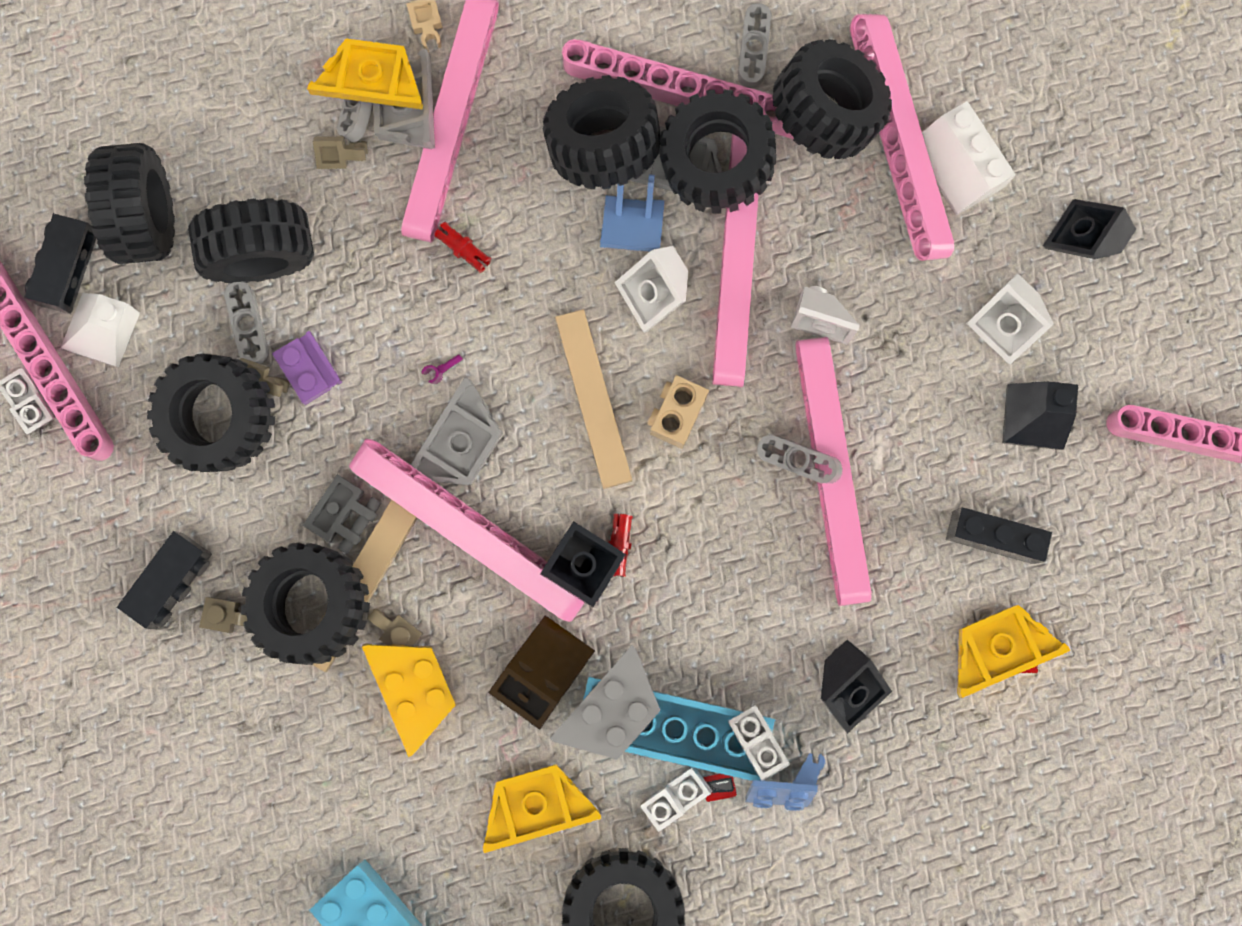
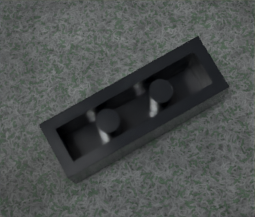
[24,213,97,314]
[945,507,1053,564]
[116,531,212,630]

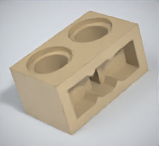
[647,375,709,449]

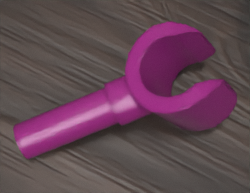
[421,354,463,384]

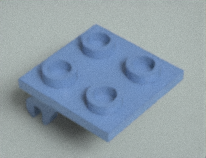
[600,174,665,252]
[745,753,825,811]

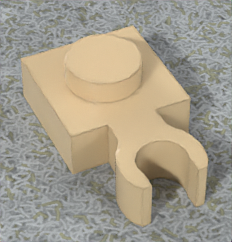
[406,0,443,51]

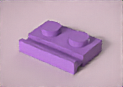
[272,331,343,405]

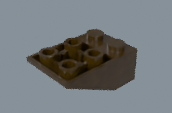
[488,615,595,730]

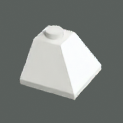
[614,246,688,333]
[967,273,1054,365]
[791,286,860,345]
[61,293,140,368]

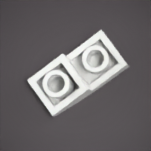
[0,367,55,435]
[728,705,790,781]
[640,767,712,832]

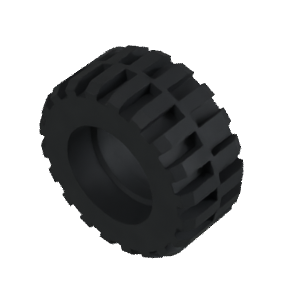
[772,39,892,159]
[542,76,661,189]
[659,89,776,214]
[84,143,175,264]
[188,198,314,283]
[147,354,276,472]
[241,542,370,665]
[562,848,685,926]

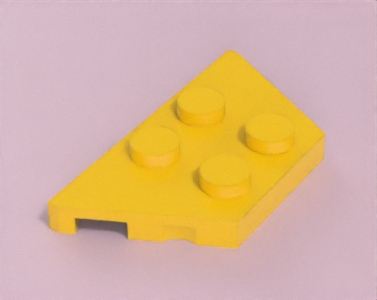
[307,38,423,110]
[957,605,1070,698]
[362,643,456,757]
[483,764,602,853]

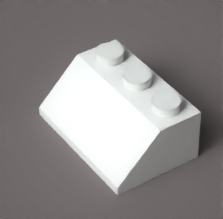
[922,101,1016,216]

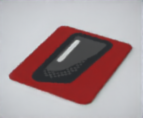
[703,774,737,802]

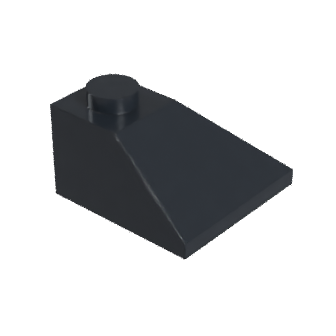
[1043,199,1136,259]
[1002,381,1078,450]
[540,521,626,608]
[821,639,892,734]

